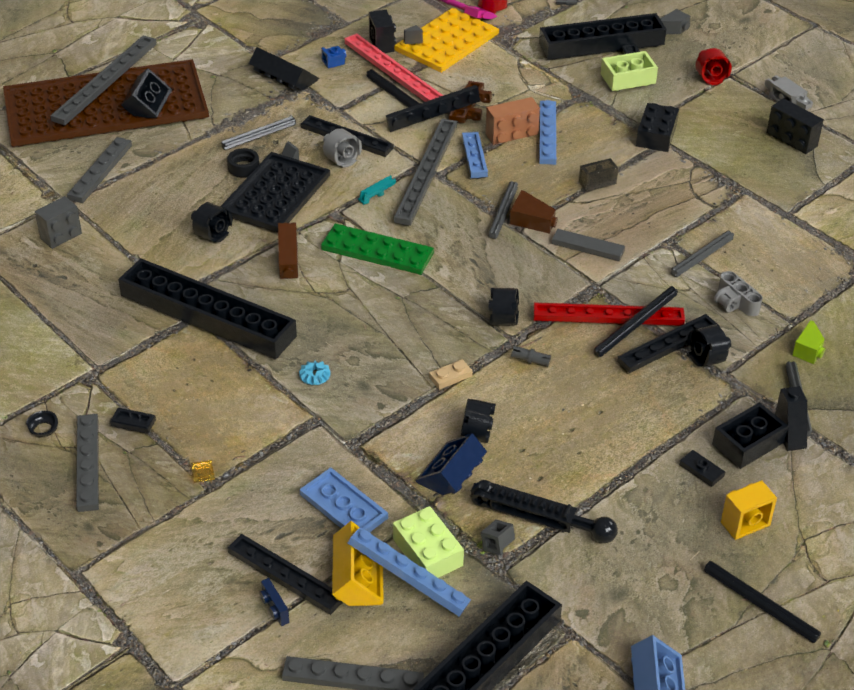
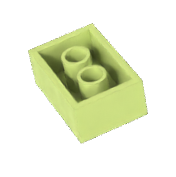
[601,51,658,91]
[393,506,464,578]

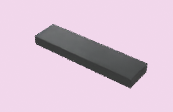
[552,229,625,261]

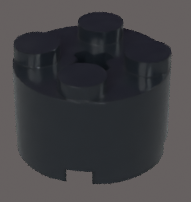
[191,202,233,243]
[488,288,519,326]
[687,324,731,367]
[460,399,496,443]

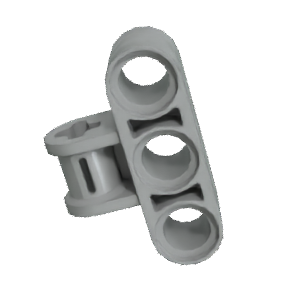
[714,271,763,316]

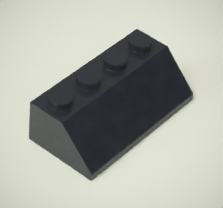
[248,47,319,90]

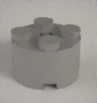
[323,128,362,167]

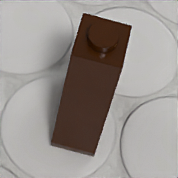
[510,190,558,234]
[278,222,298,279]

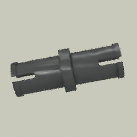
[511,345,551,367]

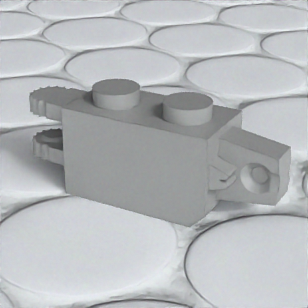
[764,75,813,110]

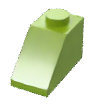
[792,320,825,364]

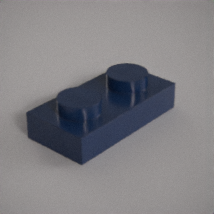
[259,578,290,627]

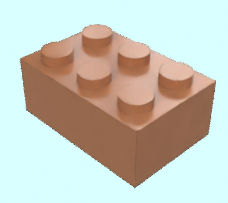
[485,97,540,145]

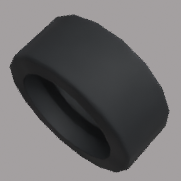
[227,148,260,177]

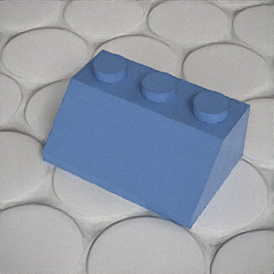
[631,635,685,690]

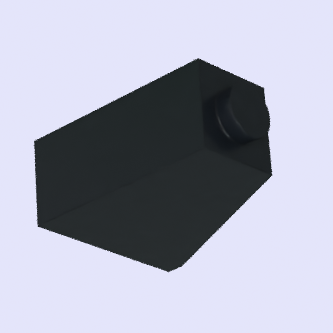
[775,386,807,451]

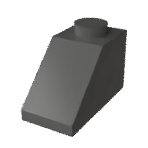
[660,9,690,34]

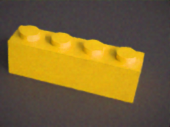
[332,521,384,606]

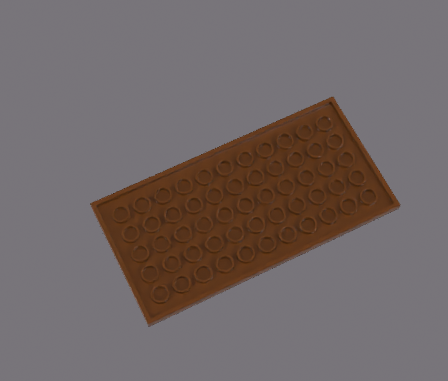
[3,59,209,147]

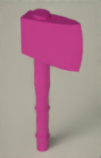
[440,0,497,19]

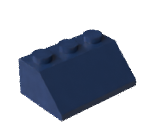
[415,433,487,495]

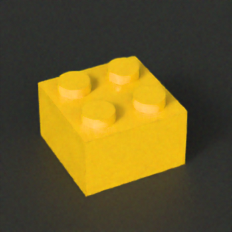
[721,480,777,540]

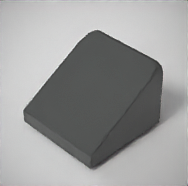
[404,25,423,44]
[281,141,299,160]

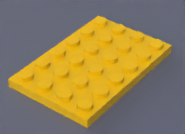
[394,8,499,73]

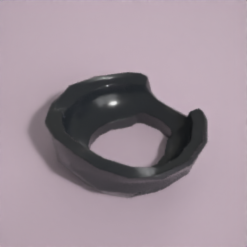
[26,411,58,437]

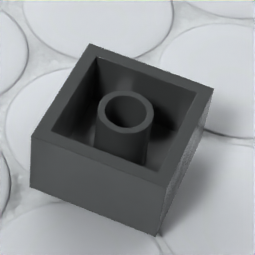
[35,196,82,249]

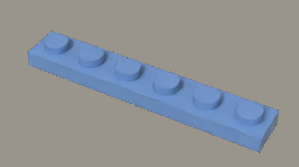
[539,100,557,165]
[348,527,471,617]

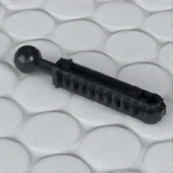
[470,480,618,543]

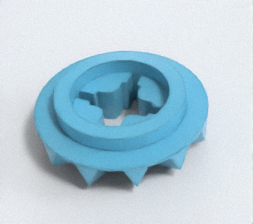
[299,360,330,385]

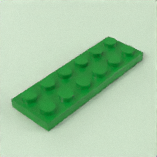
[321,223,434,275]

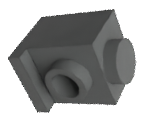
[481,520,515,555]

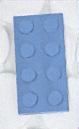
[300,468,388,532]

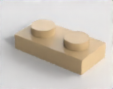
[429,359,473,390]

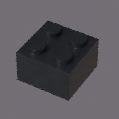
[369,9,396,53]

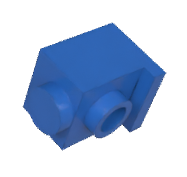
[321,46,346,69]

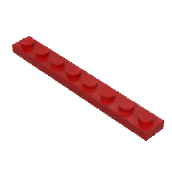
[534,302,685,326]

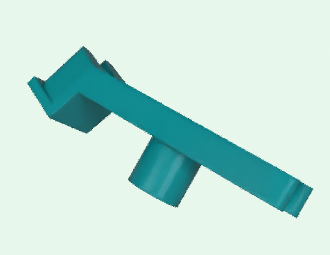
[358,175,396,204]

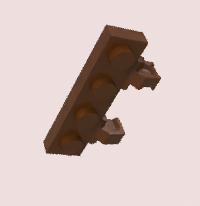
[449,81,492,123]

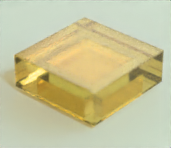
[191,460,215,483]

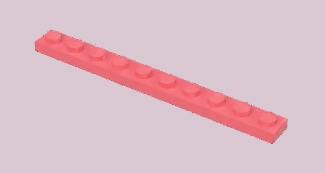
[344,33,444,102]

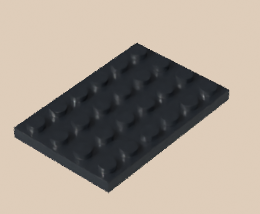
[220,152,330,233]

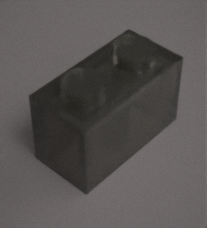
[579,158,618,192]

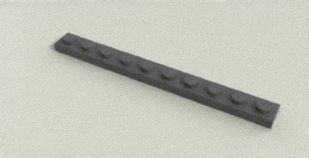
[51,35,157,125]
[394,119,457,226]

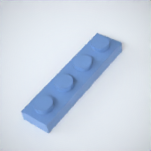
[462,132,488,178]

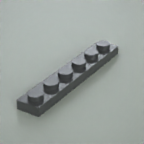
[67,137,132,204]
[77,414,99,512]
[282,656,424,690]

